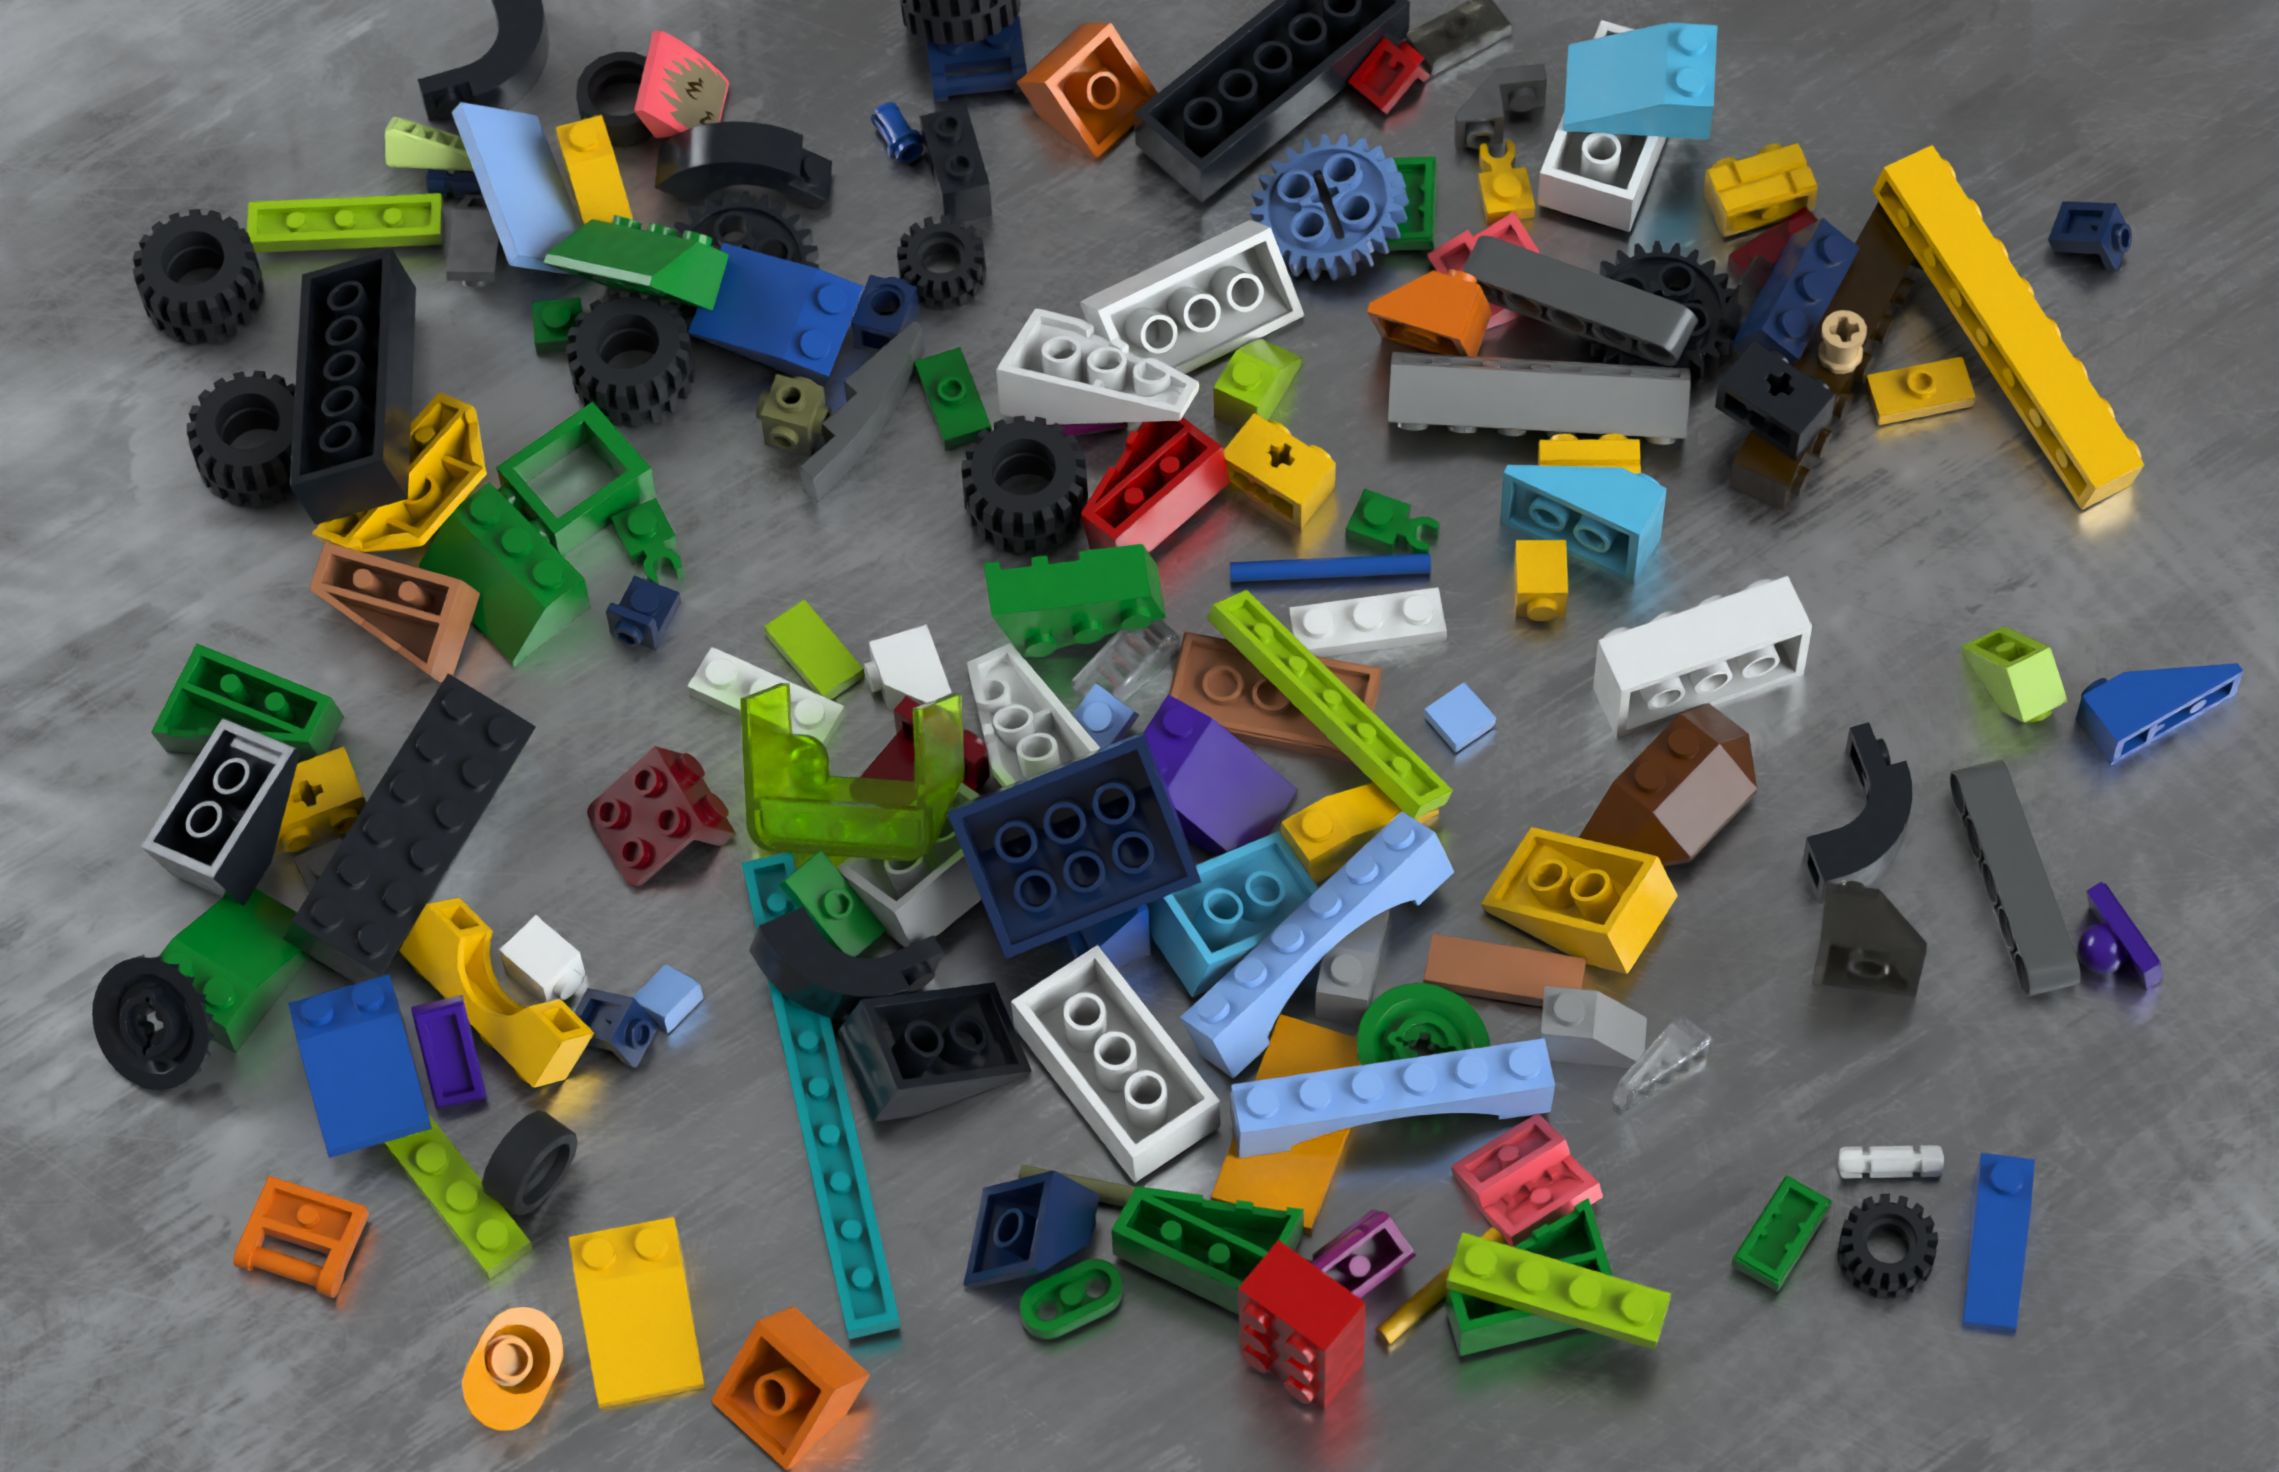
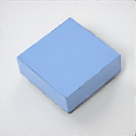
[1424,682,1496,753]

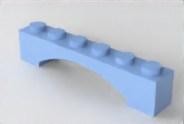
[1180,812,1454,1079]
[1230,1038,1555,1158]

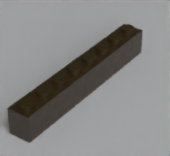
[1729,201,1924,511]

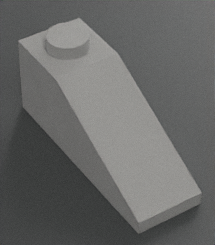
[1315,908,1390,1025]

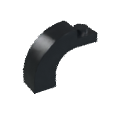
[417,0,549,121]
[654,121,832,209]
[1803,722,1912,904]
[749,907,944,1020]

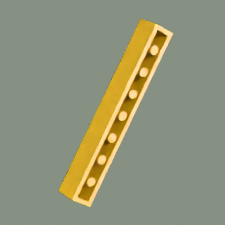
[1872,145,2145,510]

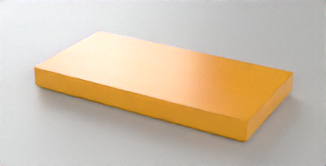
[1211,1014,1361,1236]

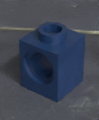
[851,274,919,354]

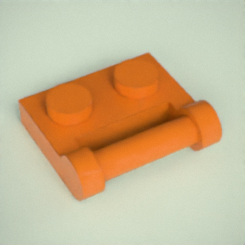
[233,1176,369,1298]

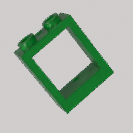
[496,402,656,556]

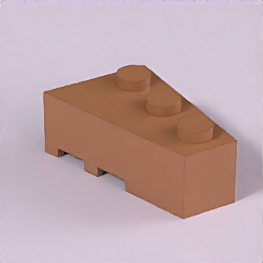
[309,542,481,683]

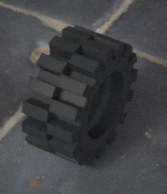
[897,215,986,310]
[1838,1194,1938,1299]

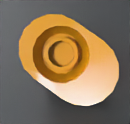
[462,1307,563,1431]

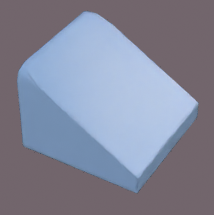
[633,964,704,1034]

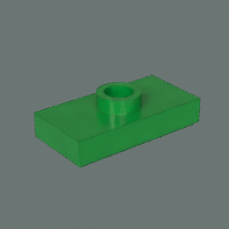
[1385,156,1437,251]
[914,347,992,450]
[779,850,886,957]
[1731,1175,1832,1292]

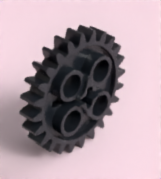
[669,191,819,320]
[1582,241,1740,380]

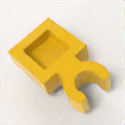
[1478,140,1535,224]

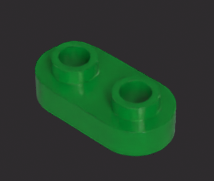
[1020,1259,1122,1339]

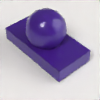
[2077,881,2163,990]
[411,995,487,1109]

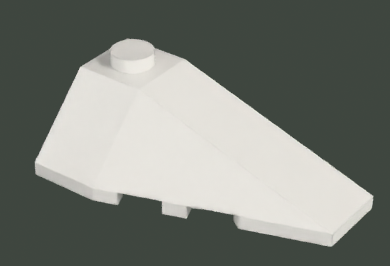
[996,308,1199,425]
[966,643,1101,787]

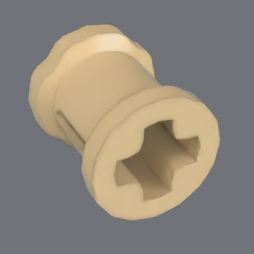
[1818,310,1867,374]

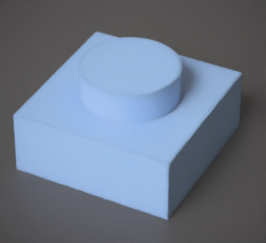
[1073,683,1139,748]

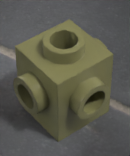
[756,374,831,457]

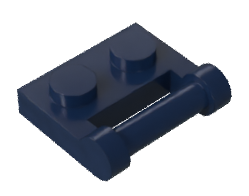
[927,16,1027,102]

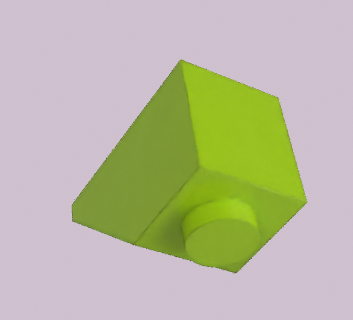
[1213,338,1303,430]
[1961,626,2068,723]

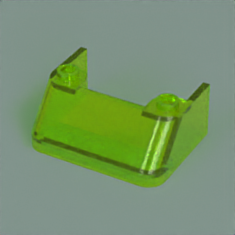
[740,683,964,861]

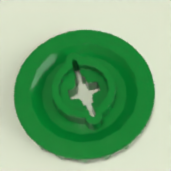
[1355,983,1491,1115]

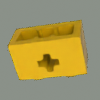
[1223,413,1336,530]
[274,746,366,855]

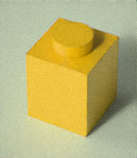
[1514,540,1568,621]

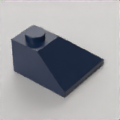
[963,1170,1100,1289]

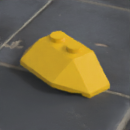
[312,392,487,553]

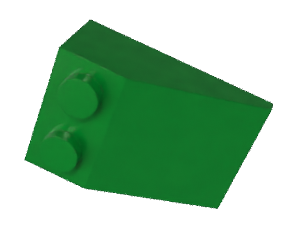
[158,888,310,1054]

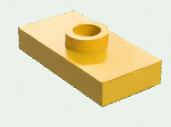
[1865,356,1976,425]

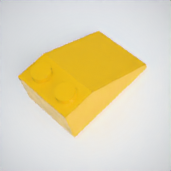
[1481,827,1678,974]
[568,1217,705,1408]

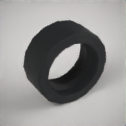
[576,52,654,146]
[482,1110,578,1216]

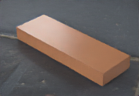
[1423,933,1586,1007]

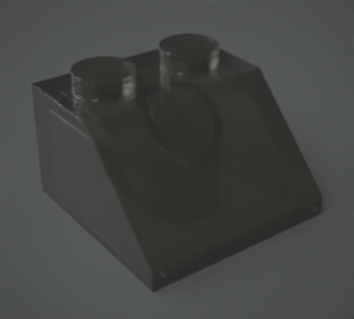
[1812,881,1927,997]

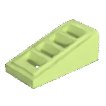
[385,117,474,171]

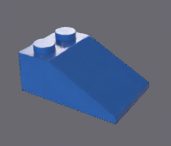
[688,243,864,388]
[288,974,432,1158]

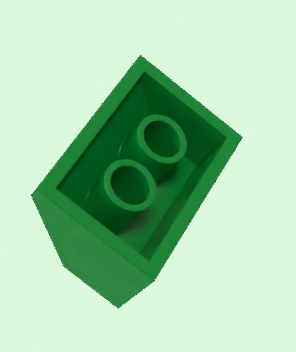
[544,215,729,311]
[418,482,591,667]

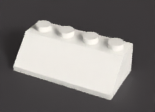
[1080,220,1305,374]

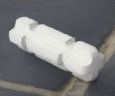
[1838,1145,1944,1178]

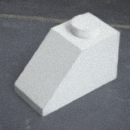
[864,624,960,731]

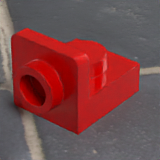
[1347,37,1431,114]

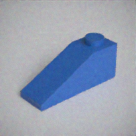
[2075,663,2244,765]
[1962,1153,2035,1332]

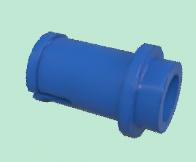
[871,102,923,164]

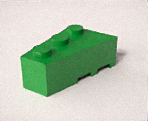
[983,544,1166,658]
[151,643,344,760]
[1111,1186,1304,1315]
[1446,1197,1613,1356]

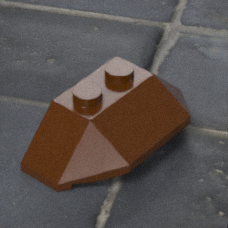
[1578,704,1757,866]

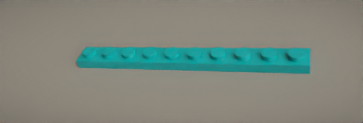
[742,852,901,1339]

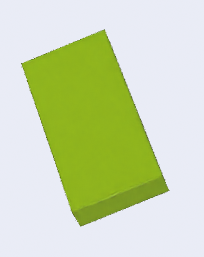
[764,599,865,700]

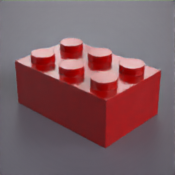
[1238,1240,1366,1410]

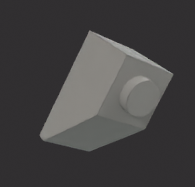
[1540,986,1647,1069]

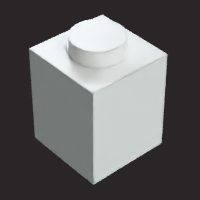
[499,915,586,1003]

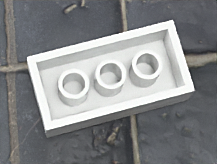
[1537,20,1667,232]
[1593,576,1812,738]
[1011,945,1221,1183]

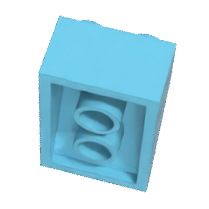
[1563,23,1717,140]
[1500,465,1667,584]
[1146,831,1319,997]

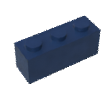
[1731,218,1860,364]

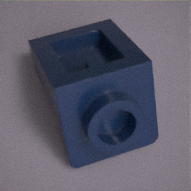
[2048,201,2132,270]
[606,576,681,651]
[574,988,658,1067]

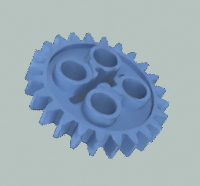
[1250,134,1409,281]

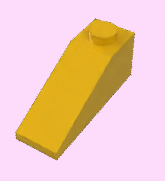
[555,115,633,226]
[1281,782,1439,884]

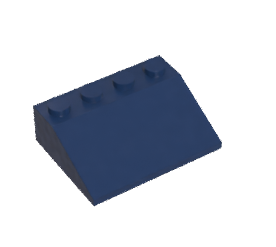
[947,731,1202,959]

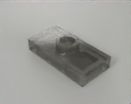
[1405,0,1512,77]

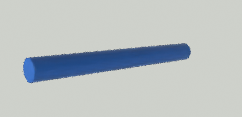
[1230,553,1431,582]

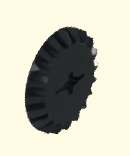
[92,955,215,1090]

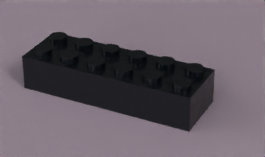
[1134,0,1410,203]
[290,248,416,525]
[283,673,536,983]

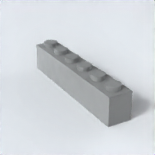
[1388,352,1691,445]

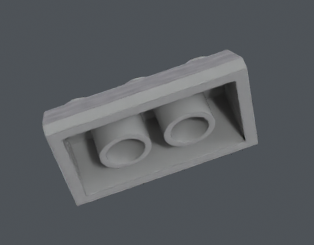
[836,775,981,947]

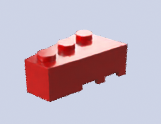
[1081,417,1230,553]

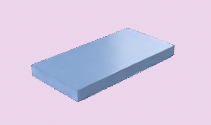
[452,102,581,275]

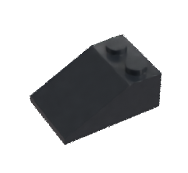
[141,718,300,906]
[837,982,1032,1122]

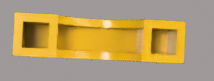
[399,897,594,1088]

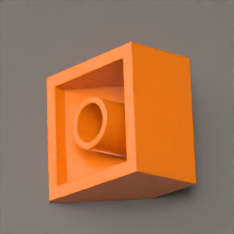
[1017,23,1158,159]
[1367,269,1493,357]
[710,1306,870,1470]

